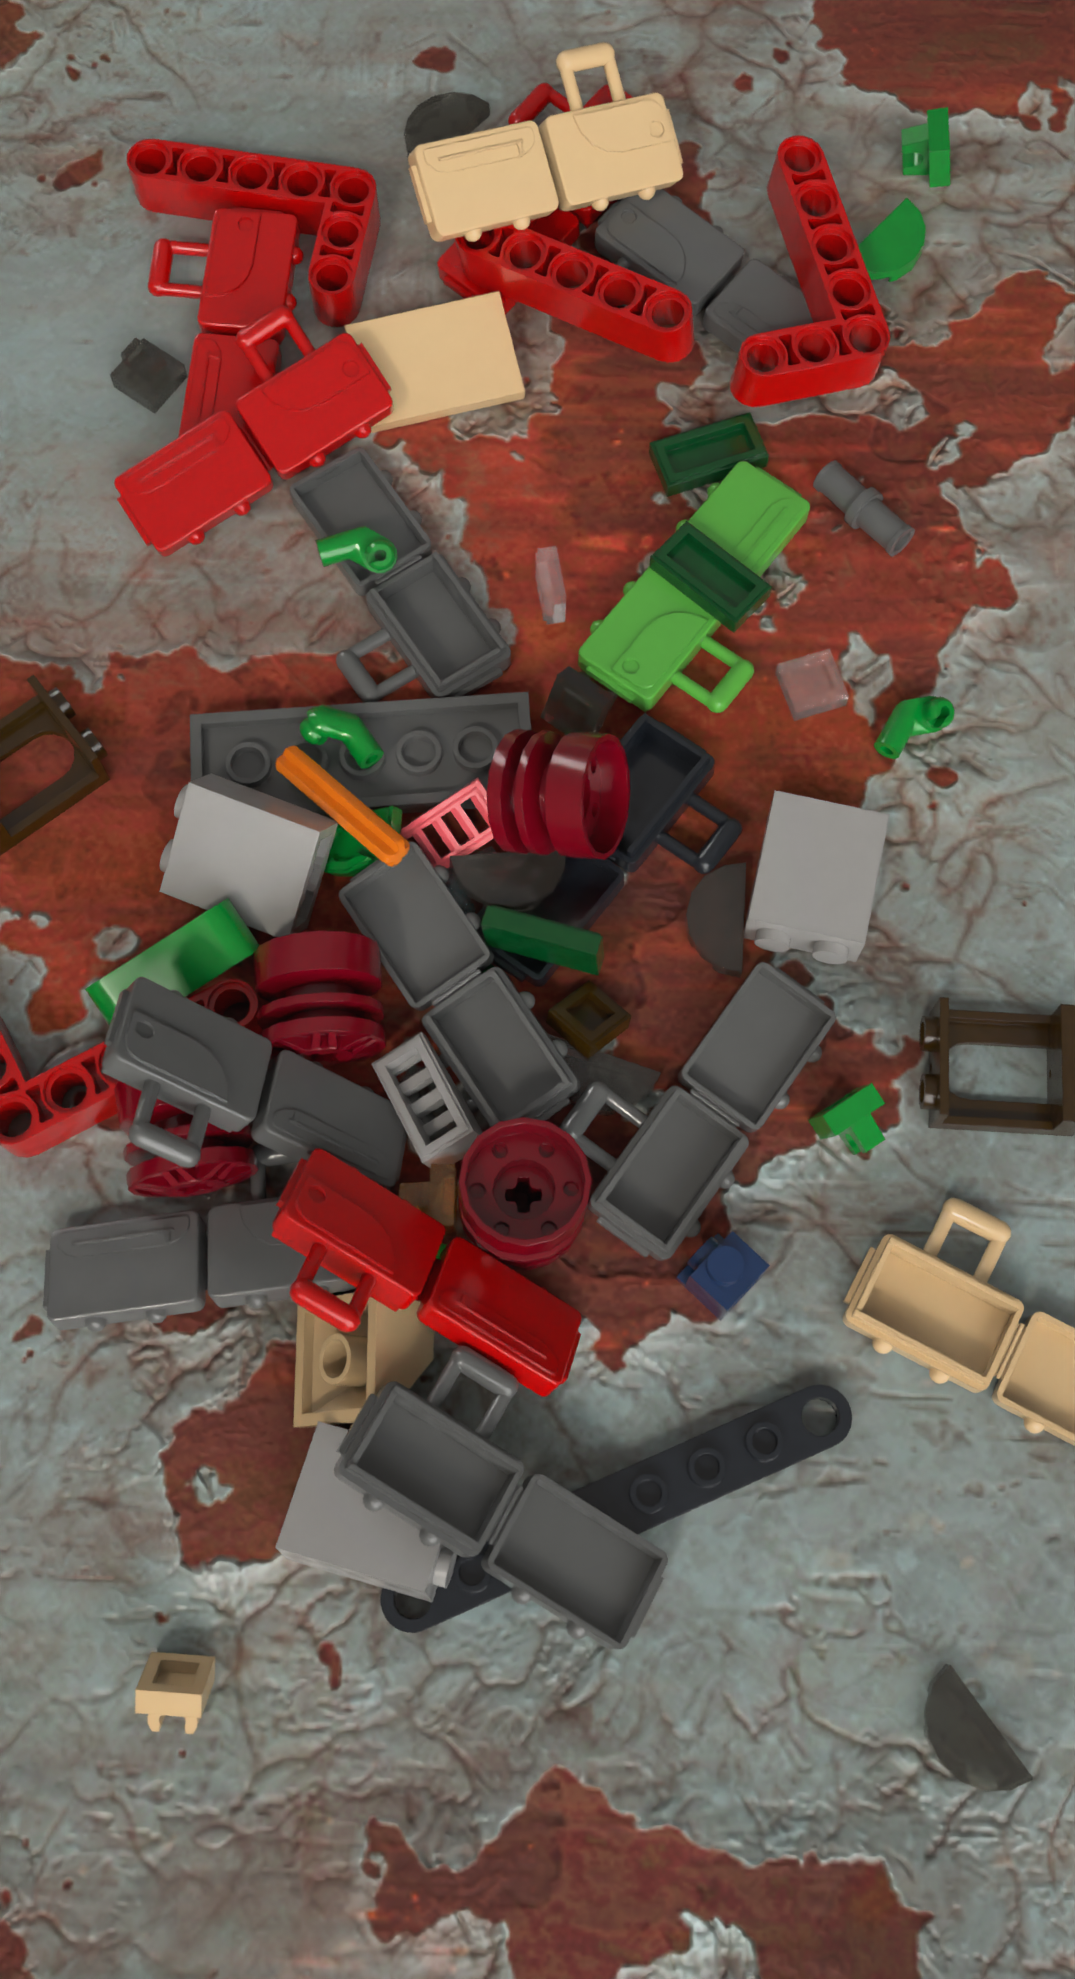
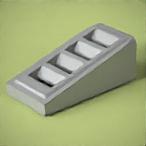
[372,1032,483,1172]

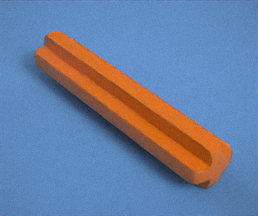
[275,745,410,867]

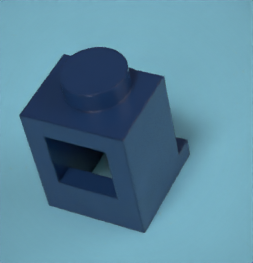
[676,1231,770,1321]

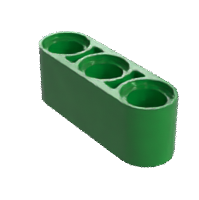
[85,898,259,1026]

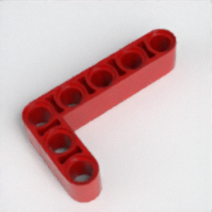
[729,136,890,407]
[126,139,380,327]
[455,218,695,363]
[0,979,263,1158]

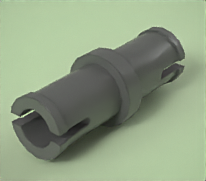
[813,460,915,557]

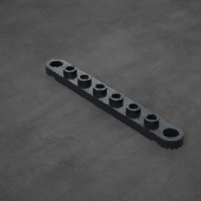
[380,1385,852,1633]

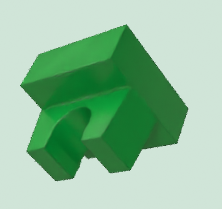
[901,107,950,188]
[808,1083,885,1155]

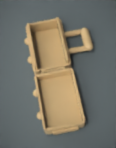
[408,42,683,242]
[843,1198,1075,1446]

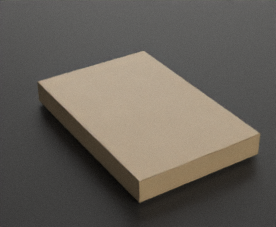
[344,291,525,433]

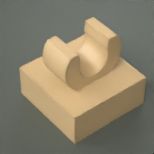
[135,1652,215,1734]

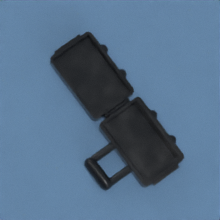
[477,713,742,987]

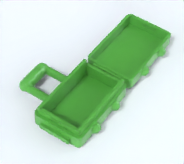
[578,461,810,713]

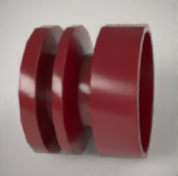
[486,729,630,860]
[254,931,386,1066]
[114,1081,259,1197]
[458,1117,592,1271]

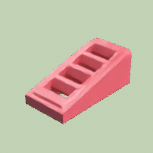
[400,777,494,869]

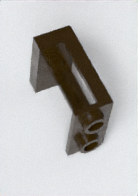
[0,675,110,856]
[919,997,1075,1136]

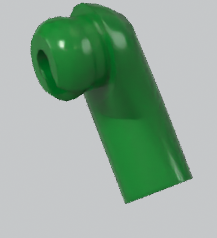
[315,526,397,573]
[874,696,955,759]
[299,705,384,769]

